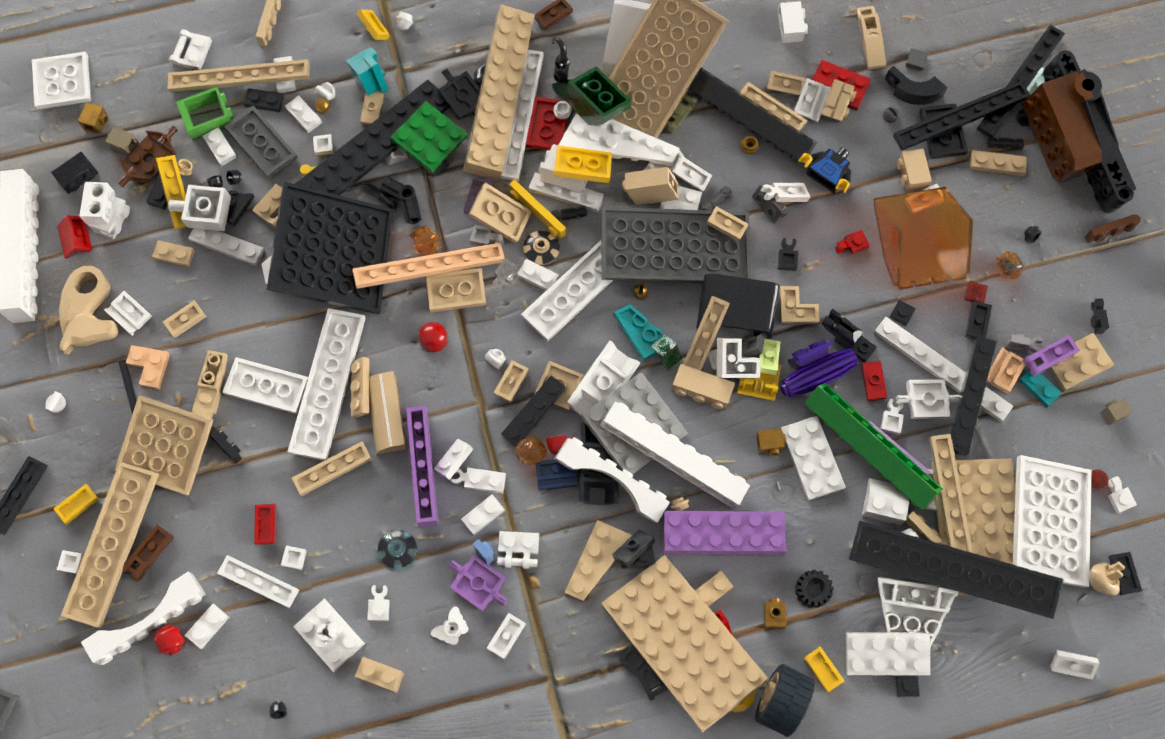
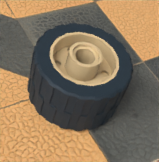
[755,664,815,737]

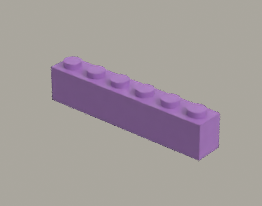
[406,406,439,528]

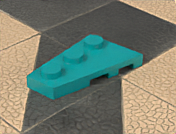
[613,304,675,361]

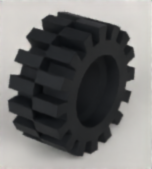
[795,570,834,608]

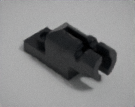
[821,309,877,363]

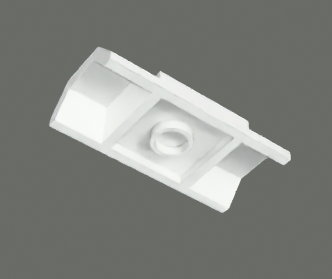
[567,341,640,415]

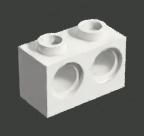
[79,182,115,225]

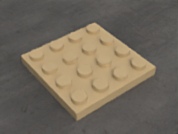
[115,396,213,495]

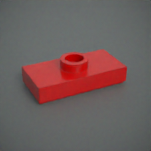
[861,361,887,401]
[254,504,276,545]

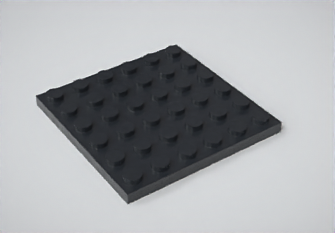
[266,182,393,314]

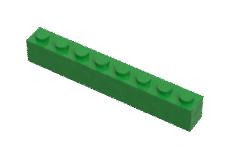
[805,383,943,510]

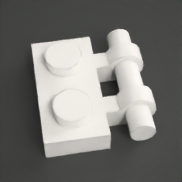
[497,531,539,569]

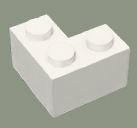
[717,338,760,378]

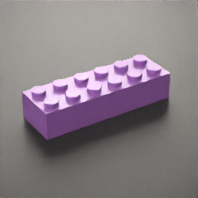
[663,511,786,556]

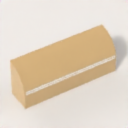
[369,371,407,455]

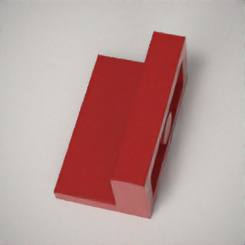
[57,215,92,259]

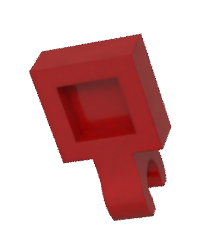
[834,230,870,254]

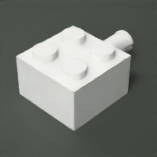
[168,185,231,231]

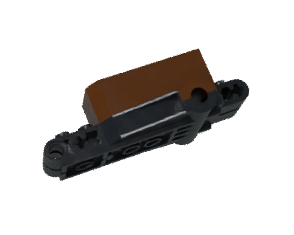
[1021,50,1137,213]

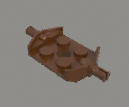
[117,125,178,188]

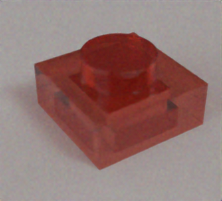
[964,281,988,303]

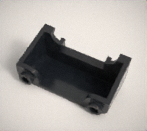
[696,273,780,339]

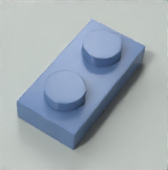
[473,539,494,565]

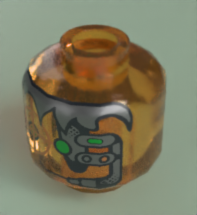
[995,251,1024,280]

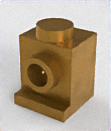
[763,598,787,629]

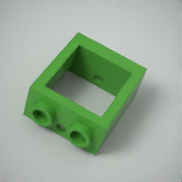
[176,87,234,140]

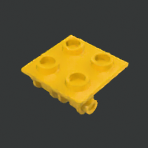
[737,364,781,401]

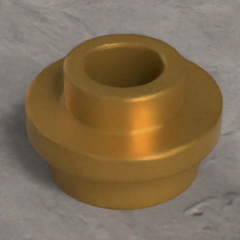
[741,136,759,154]

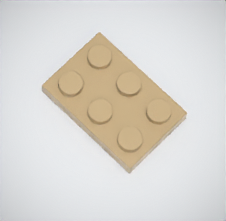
[468,183,532,243]
[426,268,486,312]
[1049,333,1114,392]

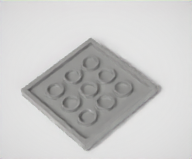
[580,372,688,474]

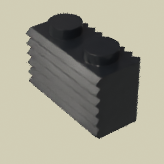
[51,151,98,194]

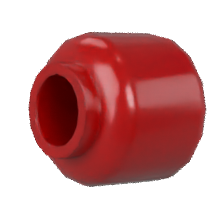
[153,624,185,656]

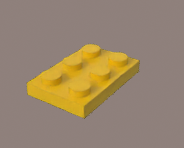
[554,145,612,183]

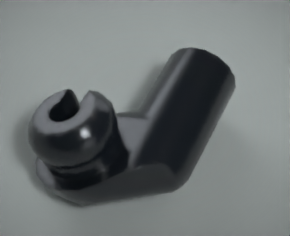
[473,63,486,88]

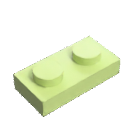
[759,339,781,375]

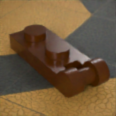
[1085,214,1141,243]
[123,524,174,582]

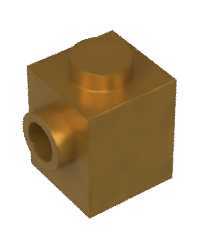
[78,103,108,134]
[756,428,787,456]

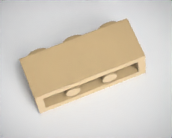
[672,364,735,409]

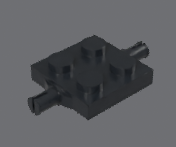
[437,68,481,120]

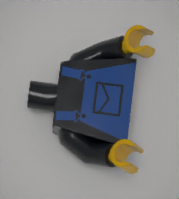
[799,148,851,194]

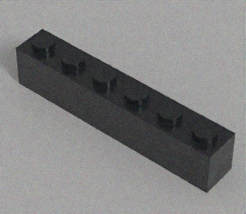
[950,336,997,456]

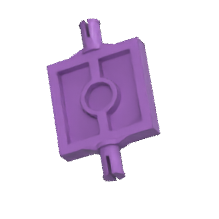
[448,555,508,612]

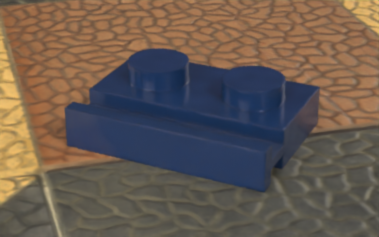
[535,459,578,491]

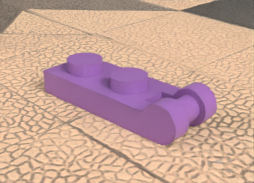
[1022,335,1080,377]

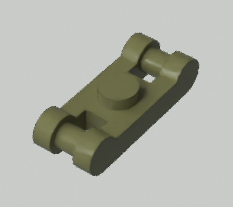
[664,92,699,134]

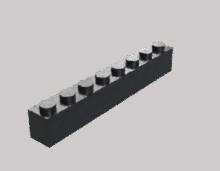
[687,67,817,163]

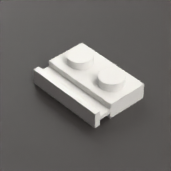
[794,78,831,122]
[104,291,152,336]

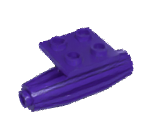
[780,340,858,398]

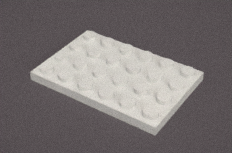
[1013,455,1091,588]

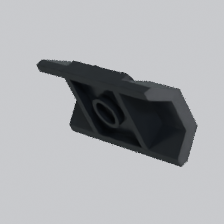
[579,423,619,505]

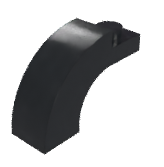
[885,65,948,105]

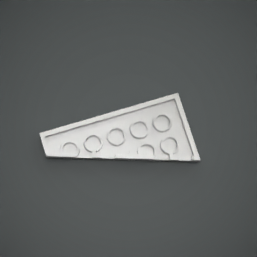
[559,112,680,166]

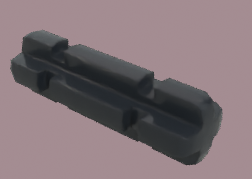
[987,137,1024,149]
[551,206,587,221]

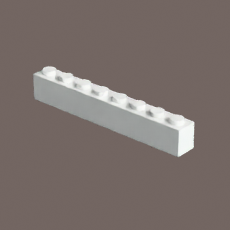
[600,401,750,509]

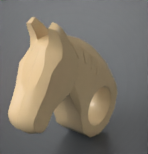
[59,266,118,355]

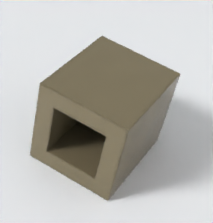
[105,127,139,156]

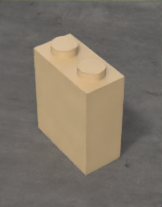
[623,167,678,205]

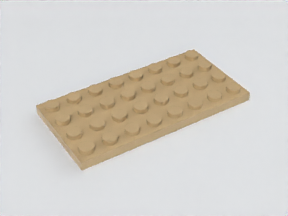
[609,0,729,138]
[601,555,768,733]

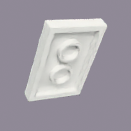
[293,599,365,672]

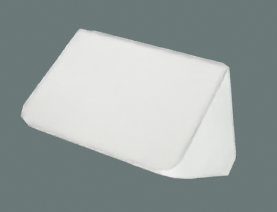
[386,148,408,165]

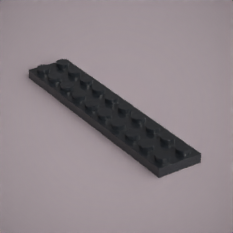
[295,79,449,195]
[849,521,1064,619]

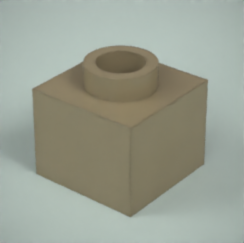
[1101,399,1133,425]

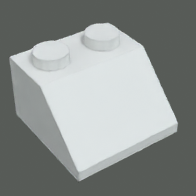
[862,478,909,526]

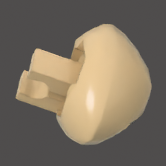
[1089,562,1125,596]

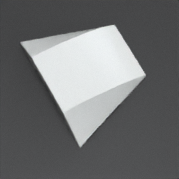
[877,577,959,648]

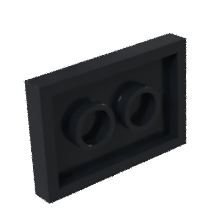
[919,103,968,159]

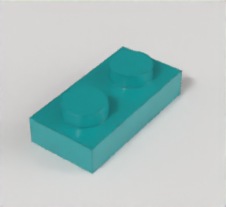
[1018,370,1062,408]

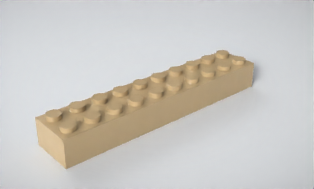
[463,4,535,181]

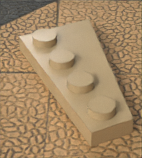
[565,520,632,602]

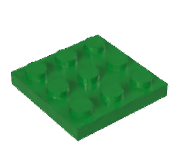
[390,101,468,174]

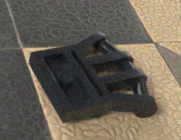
[619,644,669,701]

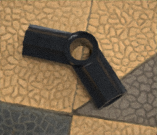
[380,176,422,224]

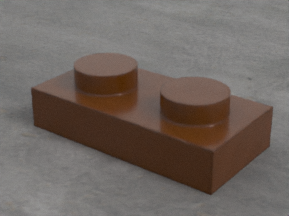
[534,0,573,30]

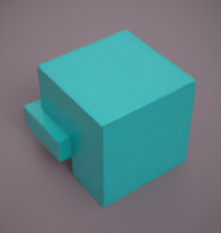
[346,47,389,96]

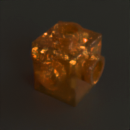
[409,225,441,256]

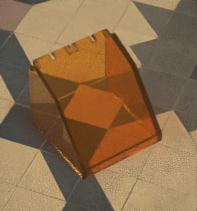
[874,187,973,290]

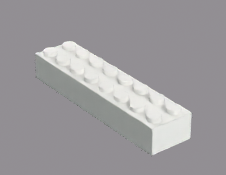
[0,169,39,323]

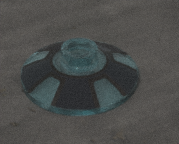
[377,529,417,569]

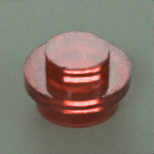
[1091,469,1108,489]

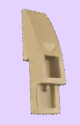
[856,6,886,70]
[191,350,228,419]

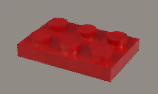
[812,60,871,111]
[525,97,570,151]

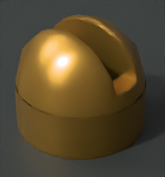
[315,98,330,113]
[633,284,649,300]

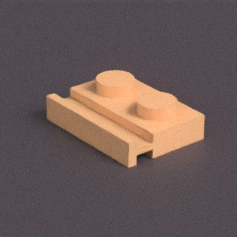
[987,347,1025,394]

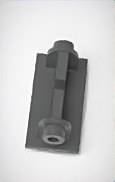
[752,185,787,224]

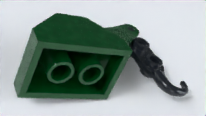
[552,37,632,125]

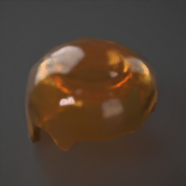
[515,436,547,465]

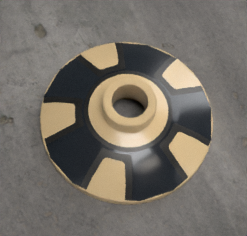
[523,230,560,265]

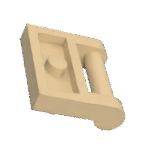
[252,184,282,229]

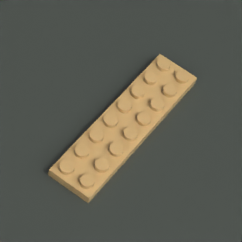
[61,462,159,628]

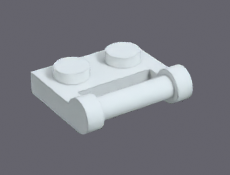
[169,29,212,70]

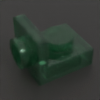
[652,335,683,370]

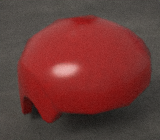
[419,322,447,353]
[546,435,575,455]

